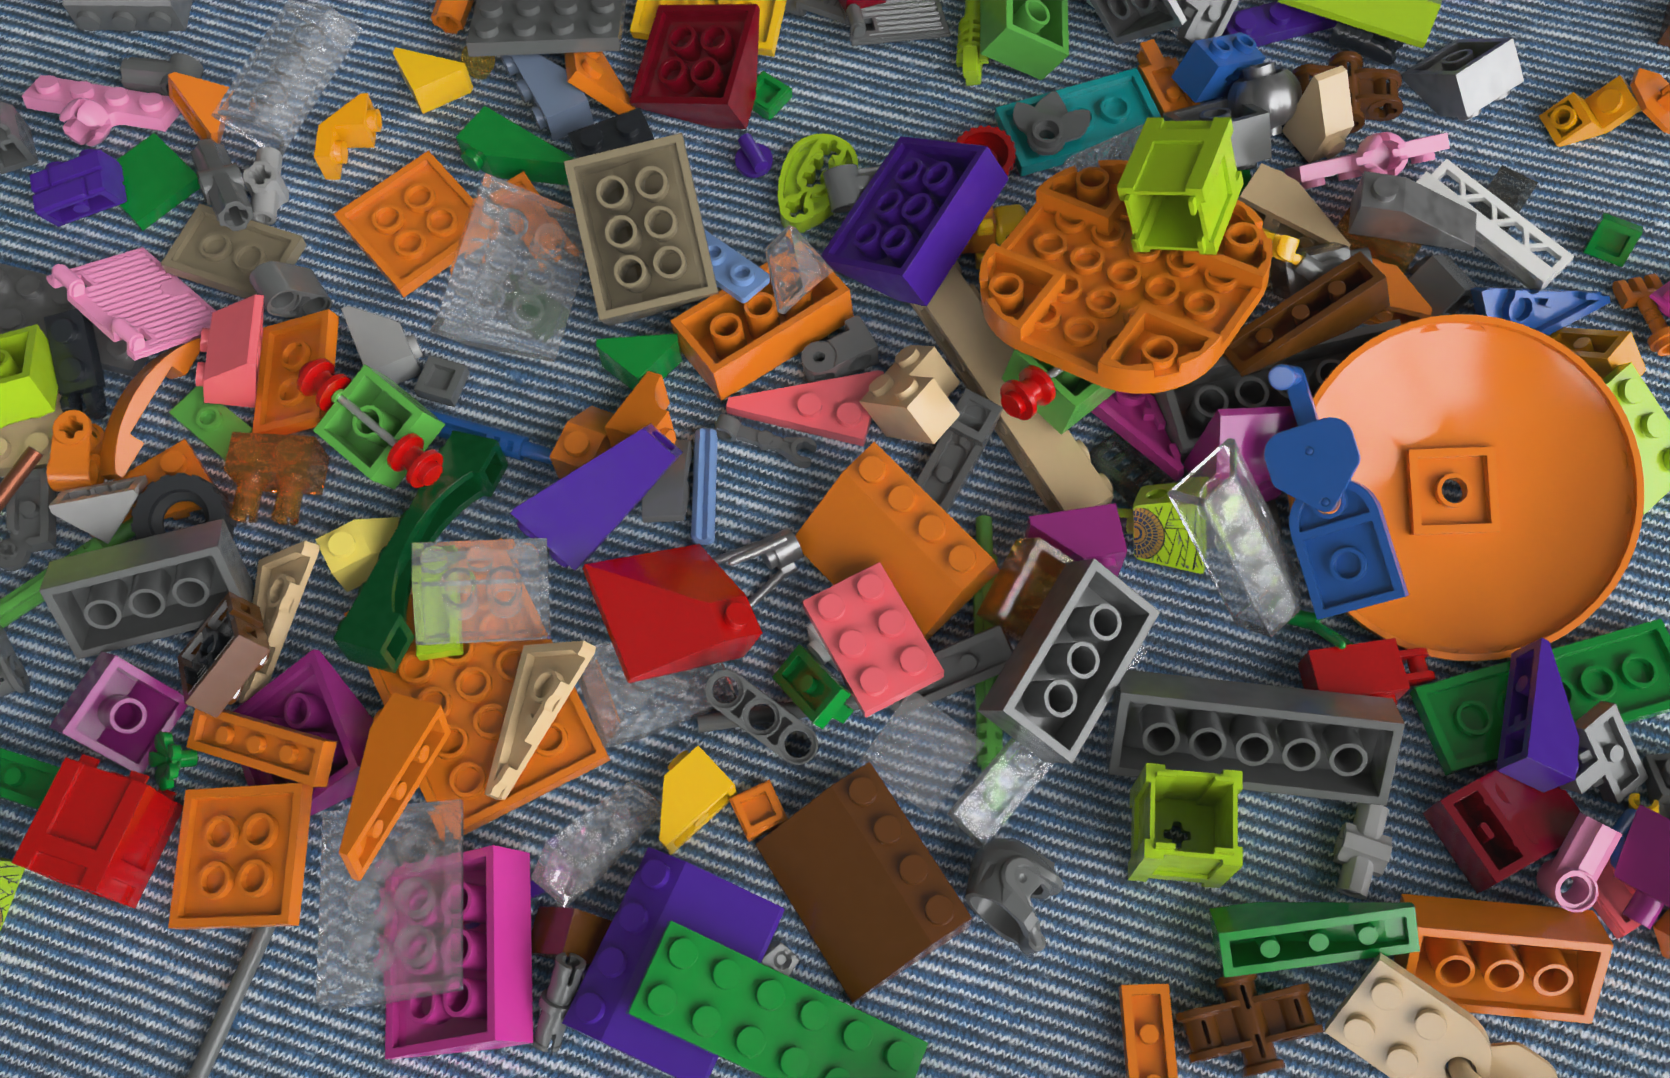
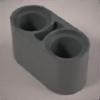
[249,261,332,319]

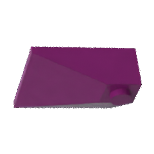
[233,649,373,816]

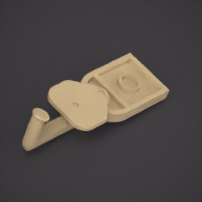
[1324,952,1558,1078]

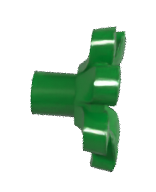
[148,731,198,791]

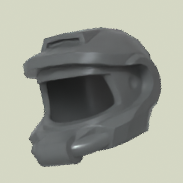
[965,838,1065,955]

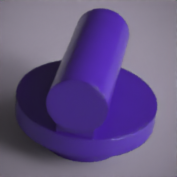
[735,133,773,178]

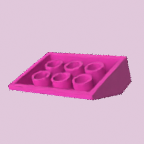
[385,845,533,1059]

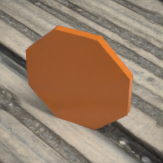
[1630,68,1670,134]

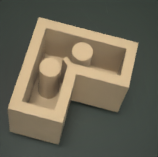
[859,345,960,444]

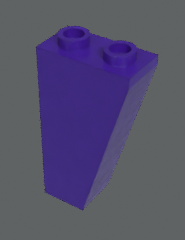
[510,424,683,571]

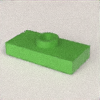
[169,386,256,464]

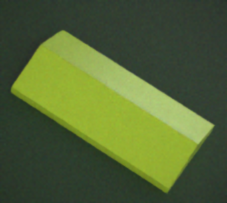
[1277,0,1442,49]

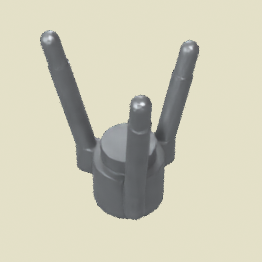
[713,528,803,609]

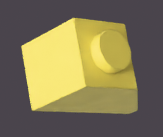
[315,517,400,592]

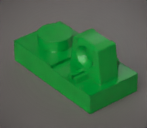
[772,644,854,729]

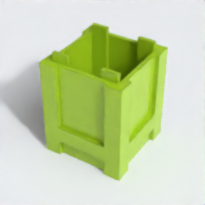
[1117,117,1244,255]
[1128,763,1243,888]

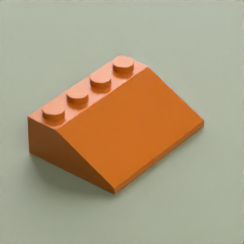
[795,442,1000,641]

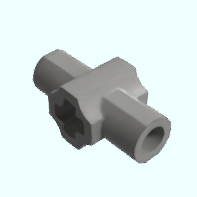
[243,147,289,225]
[1333,803,1393,899]

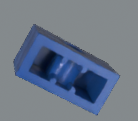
[1171,32,1266,103]

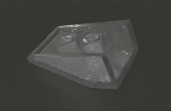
[578,642,737,748]

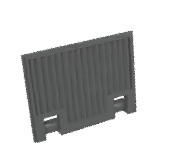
[839,0,951,46]

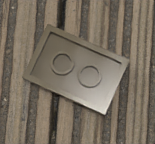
[161,203,307,299]

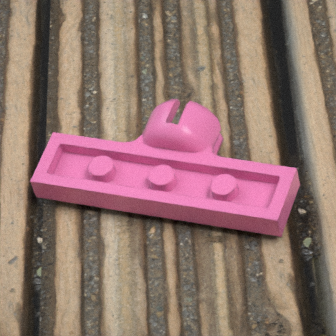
[22,75,181,146]
[1284,132,1450,189]

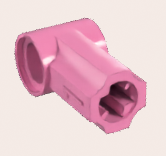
[1536,812,1623,913]

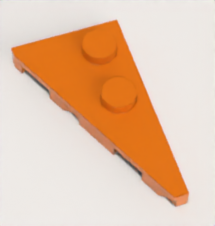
[564,52,635,115]

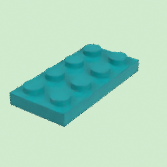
[994,68,1161,176]

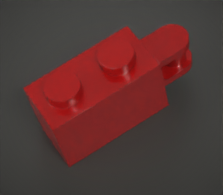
[1298,638,1436,706]

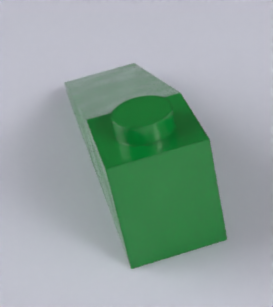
[1209,902,1420,978]

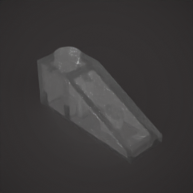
[531,779,662,908]

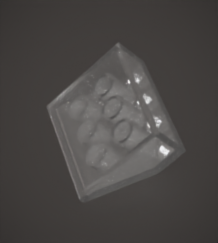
[430,173,586,362]
[316,799,463,1009]

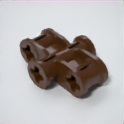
[1292,51,1403,134]
[1175,973,1324,1078]

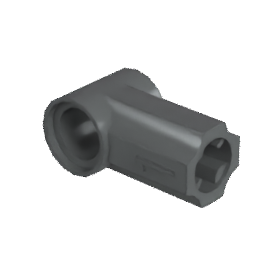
[120,53,204,96]
[823,164,880,213]

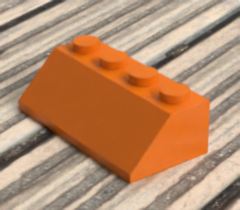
[1394,894,1614,1024]

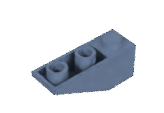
[500,54,594,141]

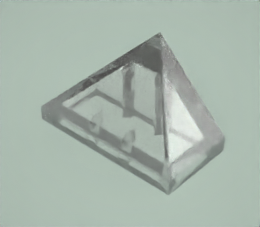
[765,225,833,314]

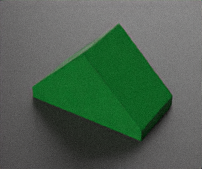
[596,333,682,390]

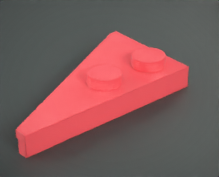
[726,370,884,447]

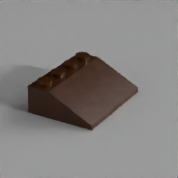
[755,762,972,1004]

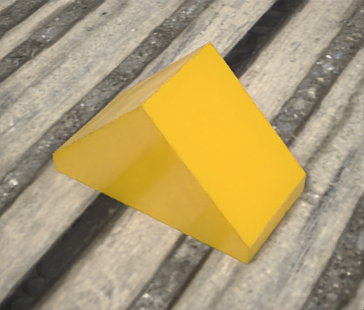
[393,47,473,114]

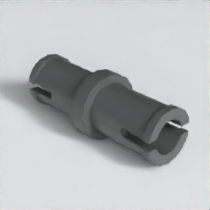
[532,952,586,1052]

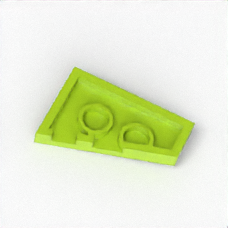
[1602,362,1670,515]

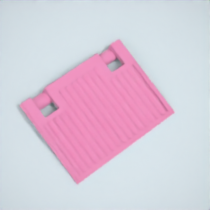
[46,247,216,361]

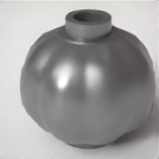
[1227,62,1302,136]

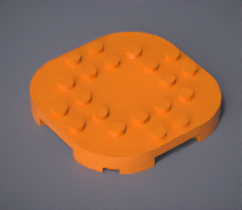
[979,160,1272,394]

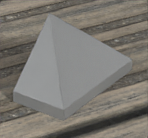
[49,475,148,544]

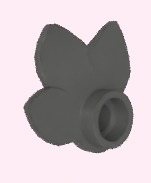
[1013,91,1090,155]

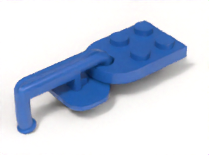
[1264,364,1409,620]

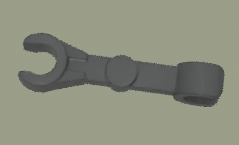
[715,414,817,468]

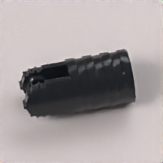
[1329,22,1404,66]

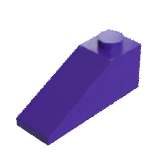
[1497,637,1580,793]

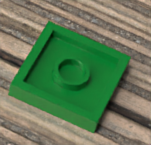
[117,133,201,231]

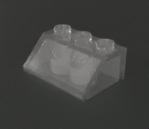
[412,538,551,645]

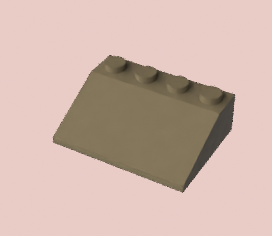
[564,133,719,326]

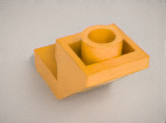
[1539,75,1641,147]
[314,93,382,180]

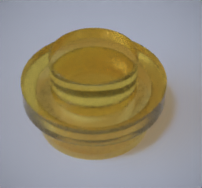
[461,46,495,80]

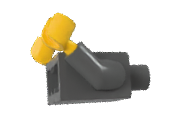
[1262,228,1373,300]

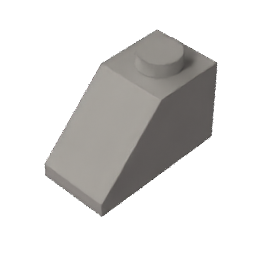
[341,305,424,384]

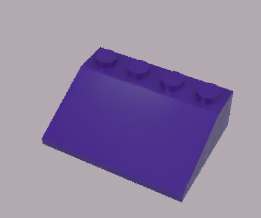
[820,136,1009,307]
[562,847,785,1078]

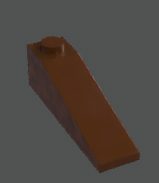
[1222,251,1390,377]

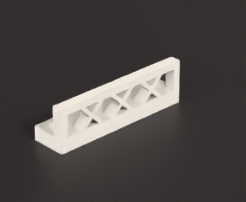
[1417,159,1574,290]

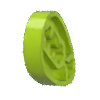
[777,134,858,234]

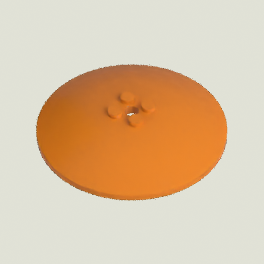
[1288,314,1644,661]

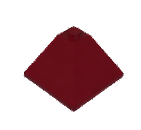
[629,4,760,129]

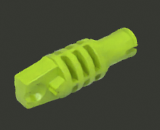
[956,0,989,86]

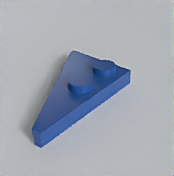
[1471,287,1611,335]

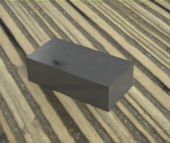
[39,519,255,660]
[977,558,1160,764]

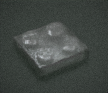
[859,691,986,816]

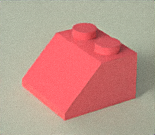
[196,294,264,408]

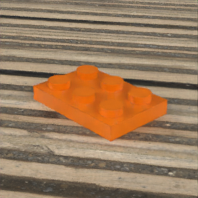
[252,309,339,441]

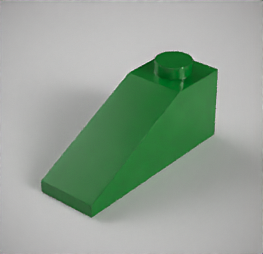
[456,106,574,186]

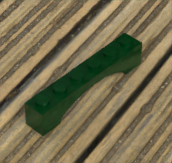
[333,430,509,673]

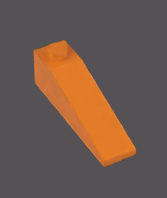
[339,693,451,881]

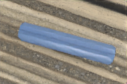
[691,428,718,545]

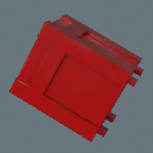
[11,754,183,909]

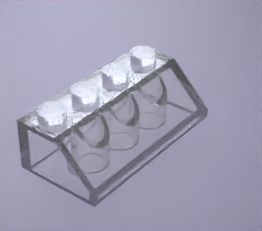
[212,0,363,156]
[1167,438,1301,638]

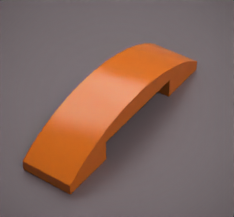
[100,338,201,480]

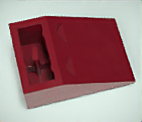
[1422,769,1582,894]

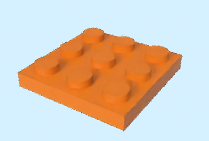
[333,150,499,298]
[168,783,313,930]

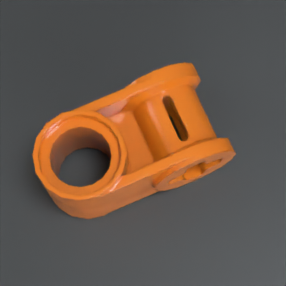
[47,410,105,492]

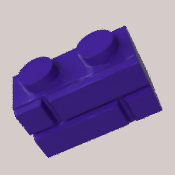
[29,149,127,227]

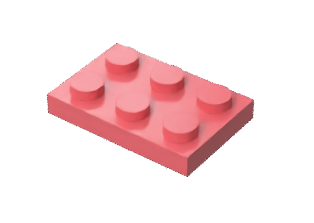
[802,562,944,718]

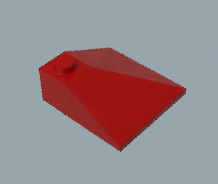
[582,544,763,683]

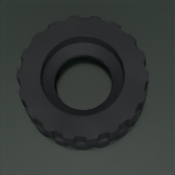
[131,473,237,540]

